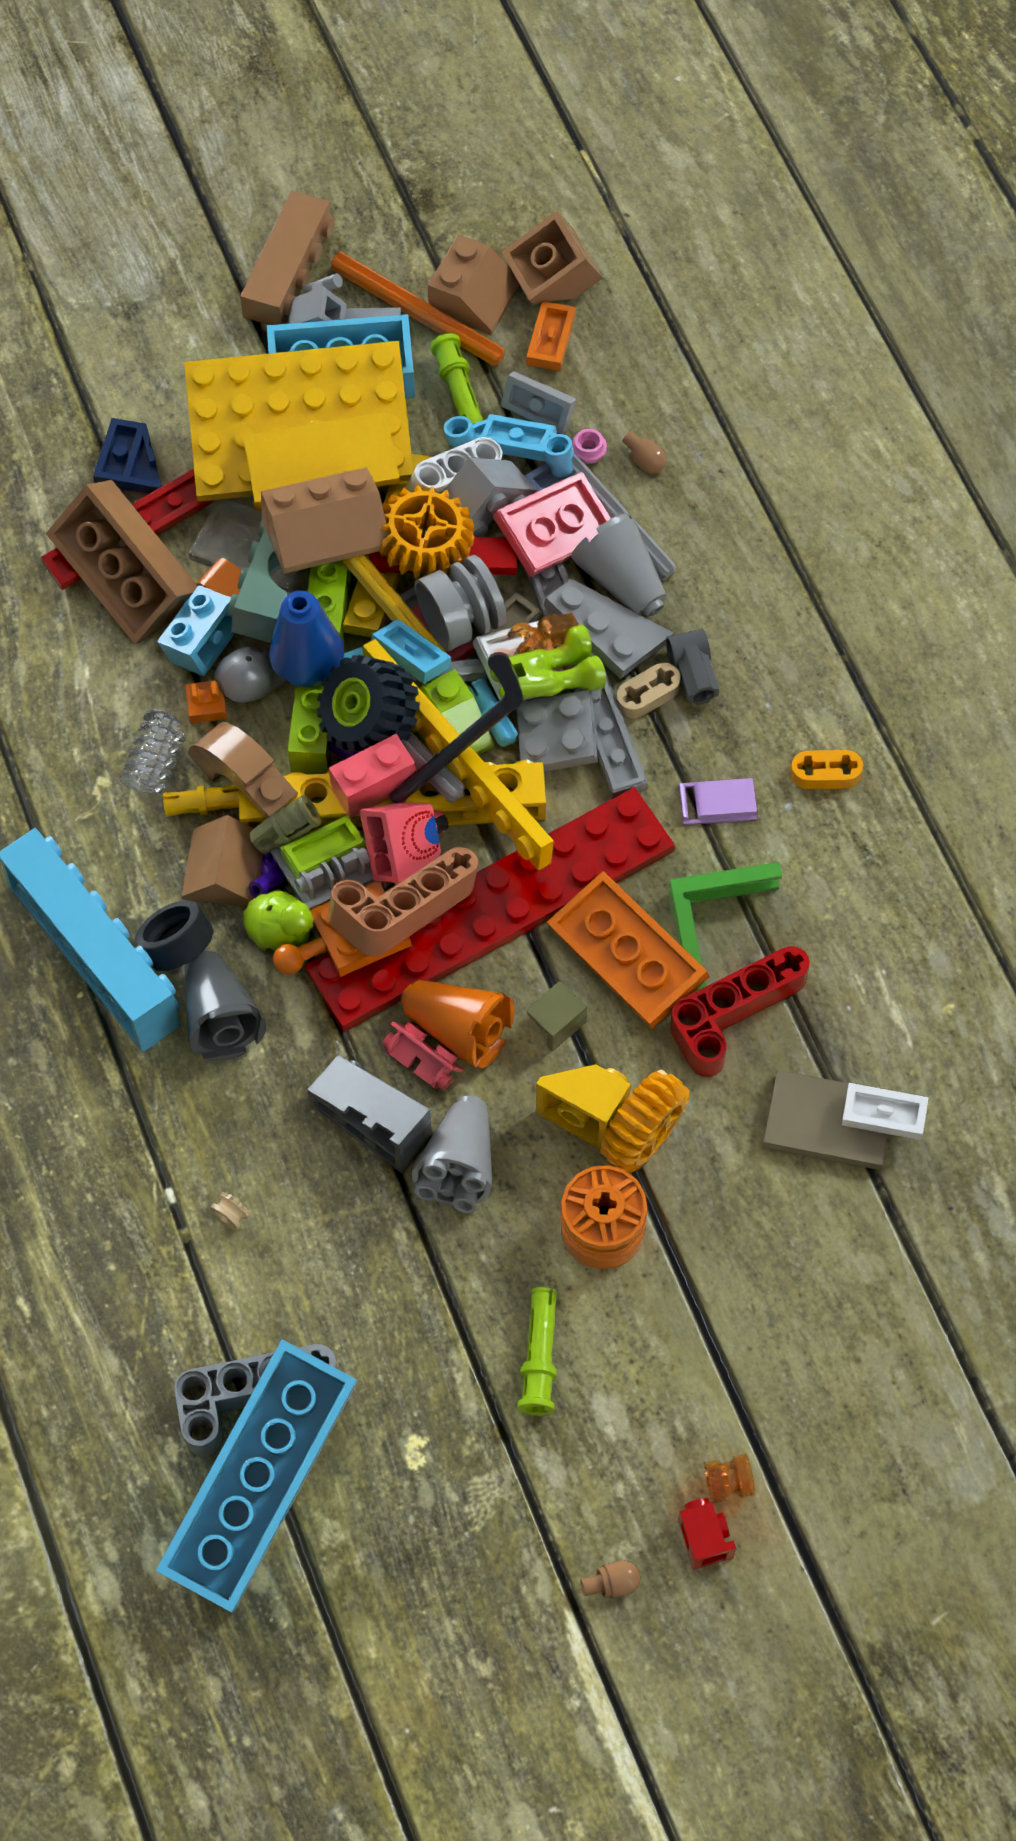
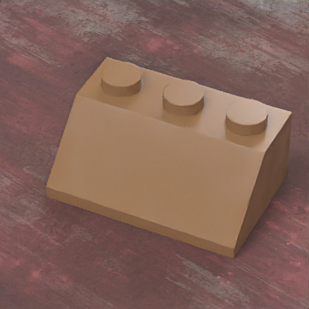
[261,467,391,574]

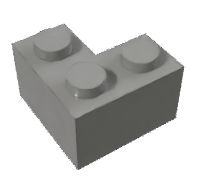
[444,457,536,537]

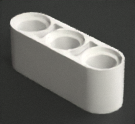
[405,437,502,494]

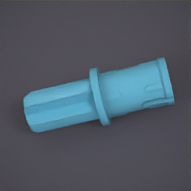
[468,679,518,747]

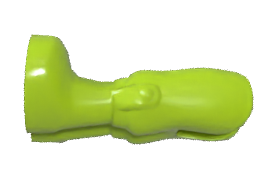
[490,624,606,700]

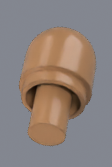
[622,431,667,474]
[580,1560,641,1599]

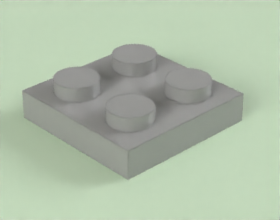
[517,690,598,772]

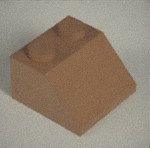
[502,211,603,304]
[428,234,520,335]

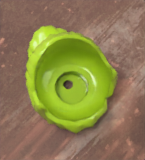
[243,891,313,951]

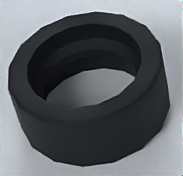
[135,900,214,971]

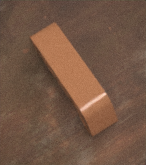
[328,847,479,956]

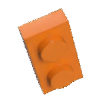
[526,301,576,372]

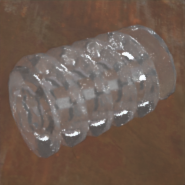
[119,710,186,794]

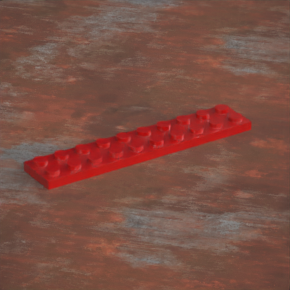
[304,787,675,1032]

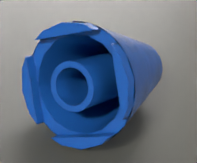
[269,591,344,687]

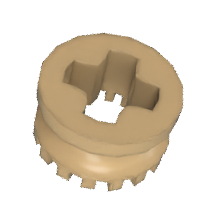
[210,1192,250,1231]

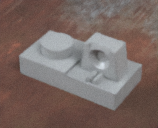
[500,371,577,434]

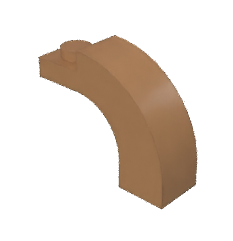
[188,722,298,819]

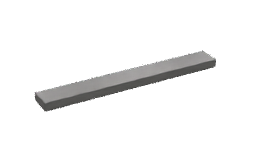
[524,562,648,799]

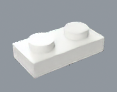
[841,1083,929,1140]

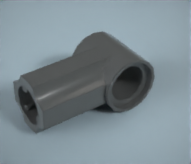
[666,629,719,705]

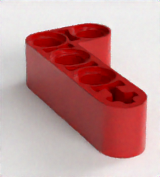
[670,946,810,1077]

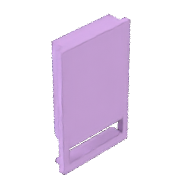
[679,778,757,825]

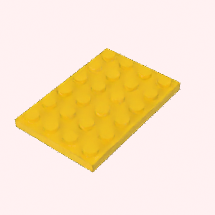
[184,341,414,502]

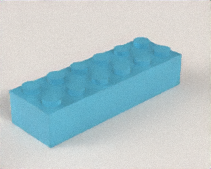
[0,827,181,1053]
[156,1339,357,1612]

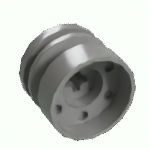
[414,554,507,651]

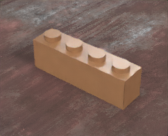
[240,191,335,325]

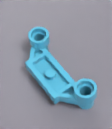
[444,414,574,478]

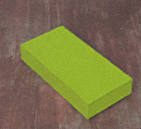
[280,815,367,879]

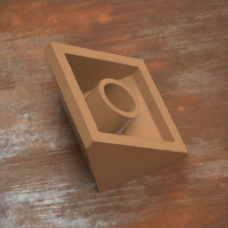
[181,815,264,906]

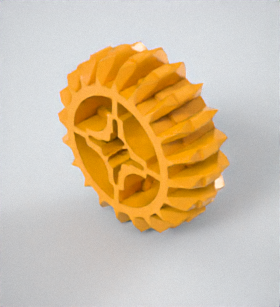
[379,485,474,579]
[600,1069,690,1173]

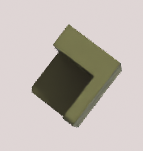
[527,981,587,1051]

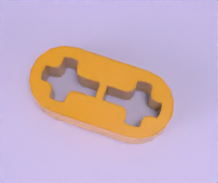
[790,750,863,789]

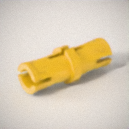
[163,785,239,817]

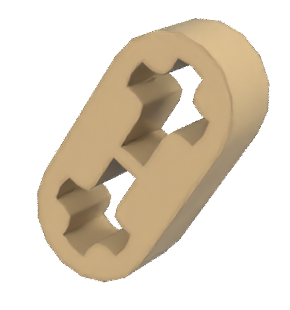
[616,663,681,719]

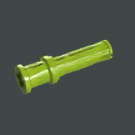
[430,333,483,424]
[517,1287,557,1416]

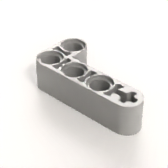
[174,1344,338,1457]

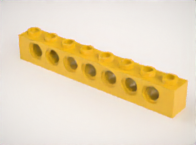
[239,760,546,833]

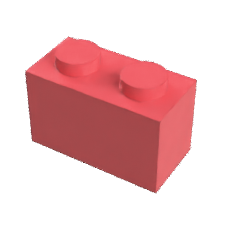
[329,734,416,819]

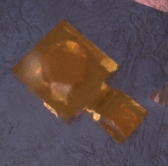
[507,612,579,654]

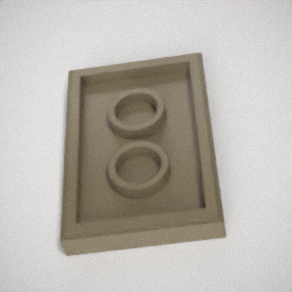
[763,1070,888,1170]

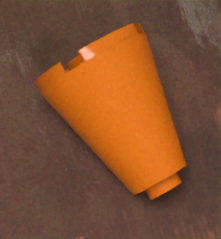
[401,980,515,1069]

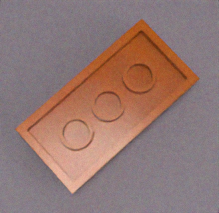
[546,871,710,1029]

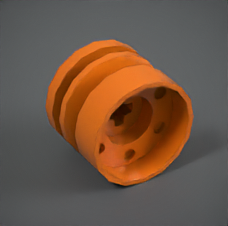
[561,1165,647,1269]

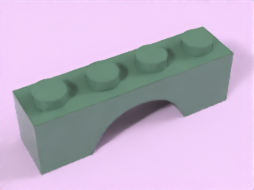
[227,521,287,643]

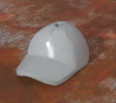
[214,647,288,703]

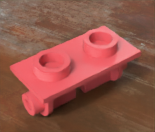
[382,1021,465,1091]

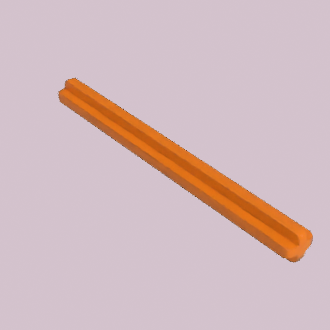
[331,252,505,366]

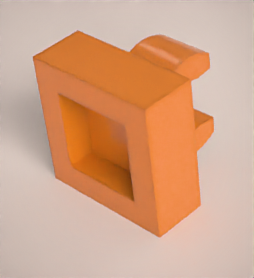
[185,680,228,724]

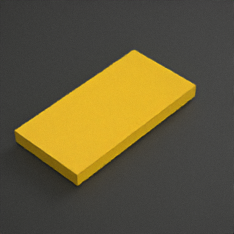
[243,411,400,507]

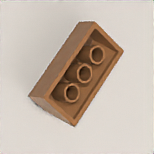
[46,480,198,644]

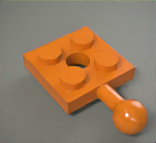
[273,881,412,977]

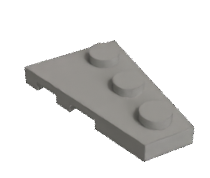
[543,579,674,679]

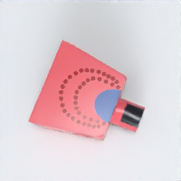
[360,802,449,883]

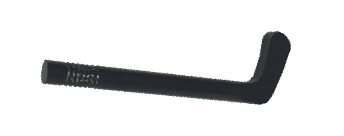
[389,652,524,803]

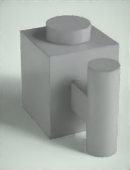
[288,273,347,324]

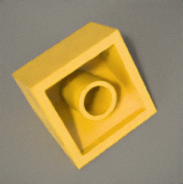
[536,1064,631,1149]

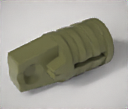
[249,795,322,855]

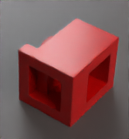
[678,1498,736,1570]

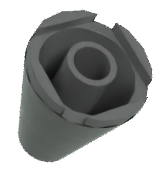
[184,951,267,1061]

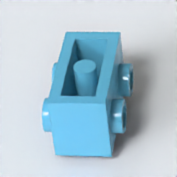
[157,585,236,676]

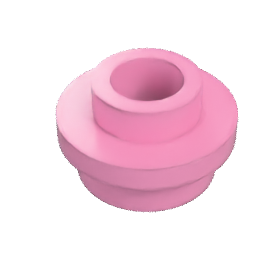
[572,429,607,464]

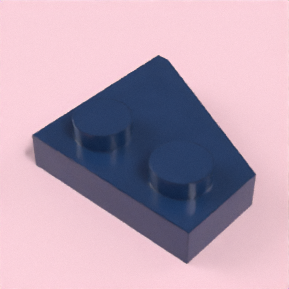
[93,418,162,494]

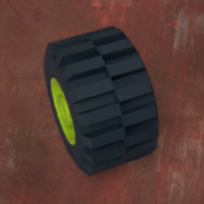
[317,655,420,752]

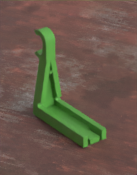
[668,862,782,994]

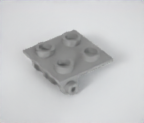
[271,836,373,910]

